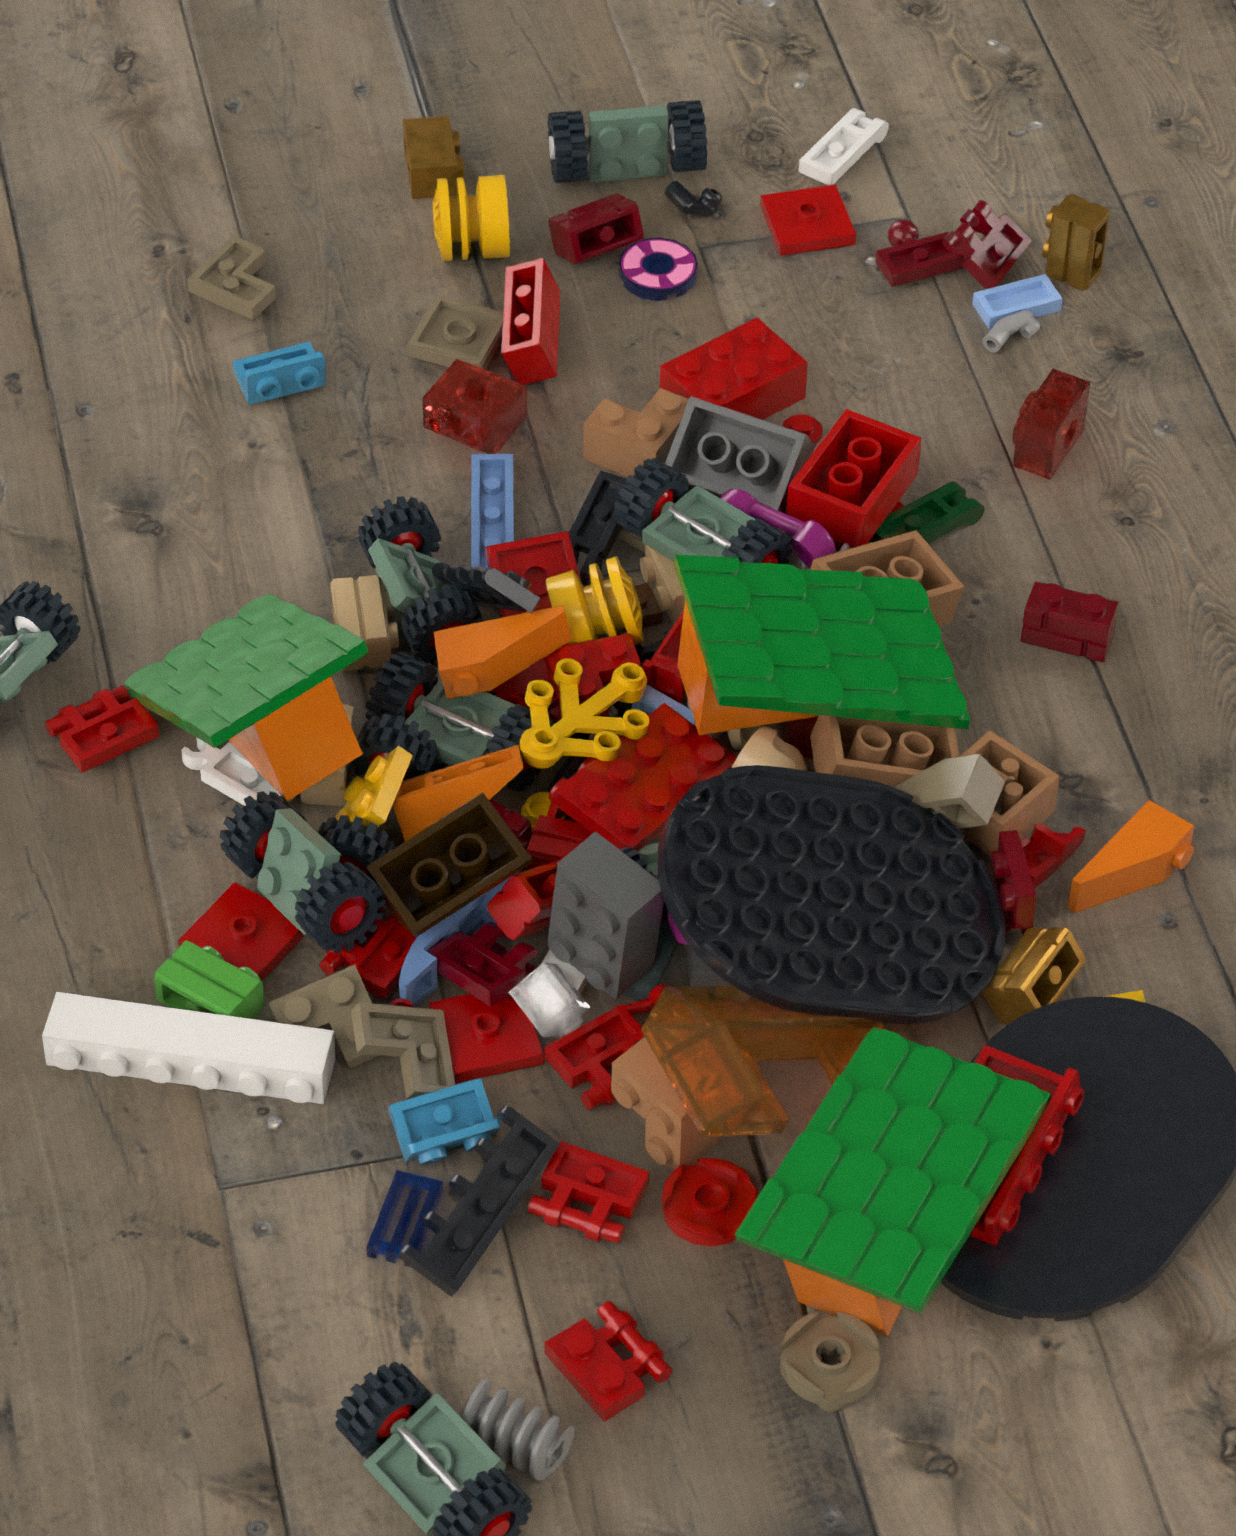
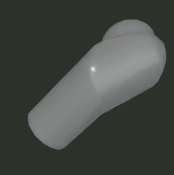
[982,310,1040,353]

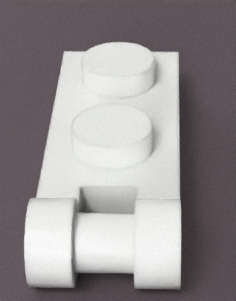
[799,108,889,185]

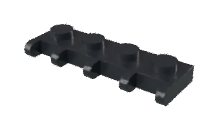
[432,562,540,613]
[398,1105,560,1297]

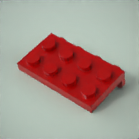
[547,703,737,851]
[969,1044,1085,1246]

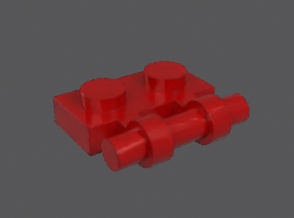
[45,685,159,773]
[319,907,417,1000]
[545,1004,648,1110]
[528,1141,650,1244]
[544,1301,673,1422]

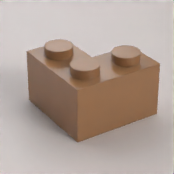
[583,388,689,477]
[961,730,1060,856]
[611,1030,722,1171]

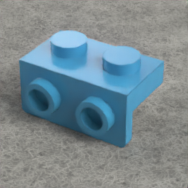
[233,341,326,405]
[388,1078,502,1166]

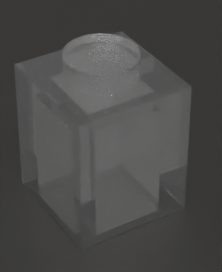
[509,962,591,1038]

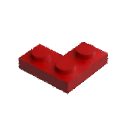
[545,634,641,717]

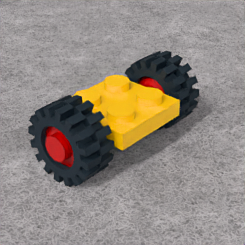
[318,714,438,877]

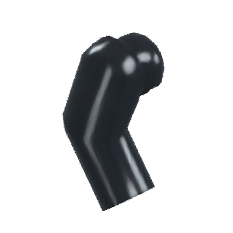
[665,181,722,216]

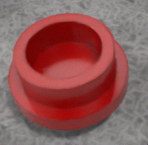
[782,414,822,447]

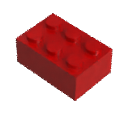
[659,317,808,420]
[786,409,922,548]

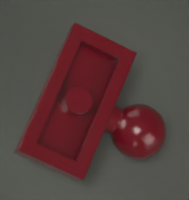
[875,219,965,287]

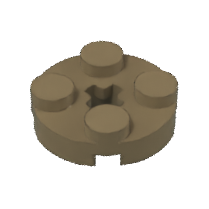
[780,1312,881,1412]

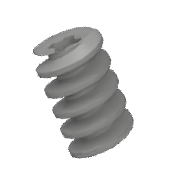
[462,1378,574,1481]

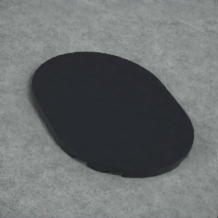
[657,765,1006,1024]
[940,997,1236,1322]

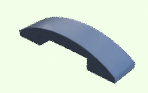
[399,872,521,1007]

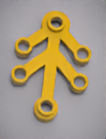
[519,658,649,769]

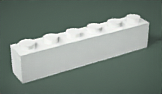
[42,992,336,1104]

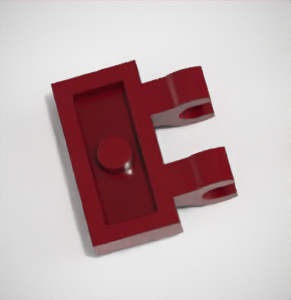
[942,200,1032,289]
[990,830,1036,941]
[427,922,538,1007]

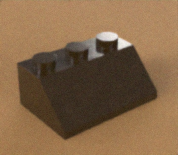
[366,792,533,938]

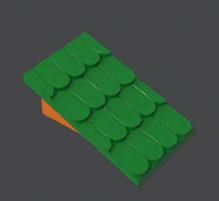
[674,555,971,735]
[124,594,369,801]
[735,1027,1051,1338]

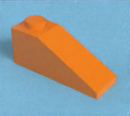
[434,605,572,699]
[392,745,524,842]
[1068,800,1194,913]

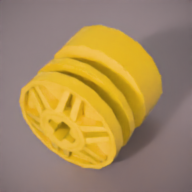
[432,175,510,261]
[546,556,644,645]

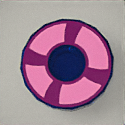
[619,238,698,301]

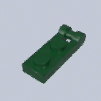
[870,481,985,543]

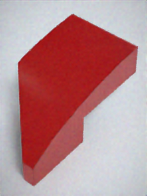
[1020,823,1086,889]

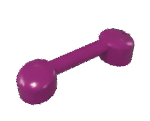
[719,489,836,569]

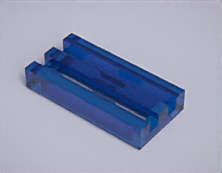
[366,1170,443,1267]

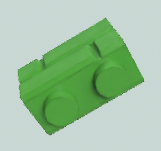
[154,940,265,1019]

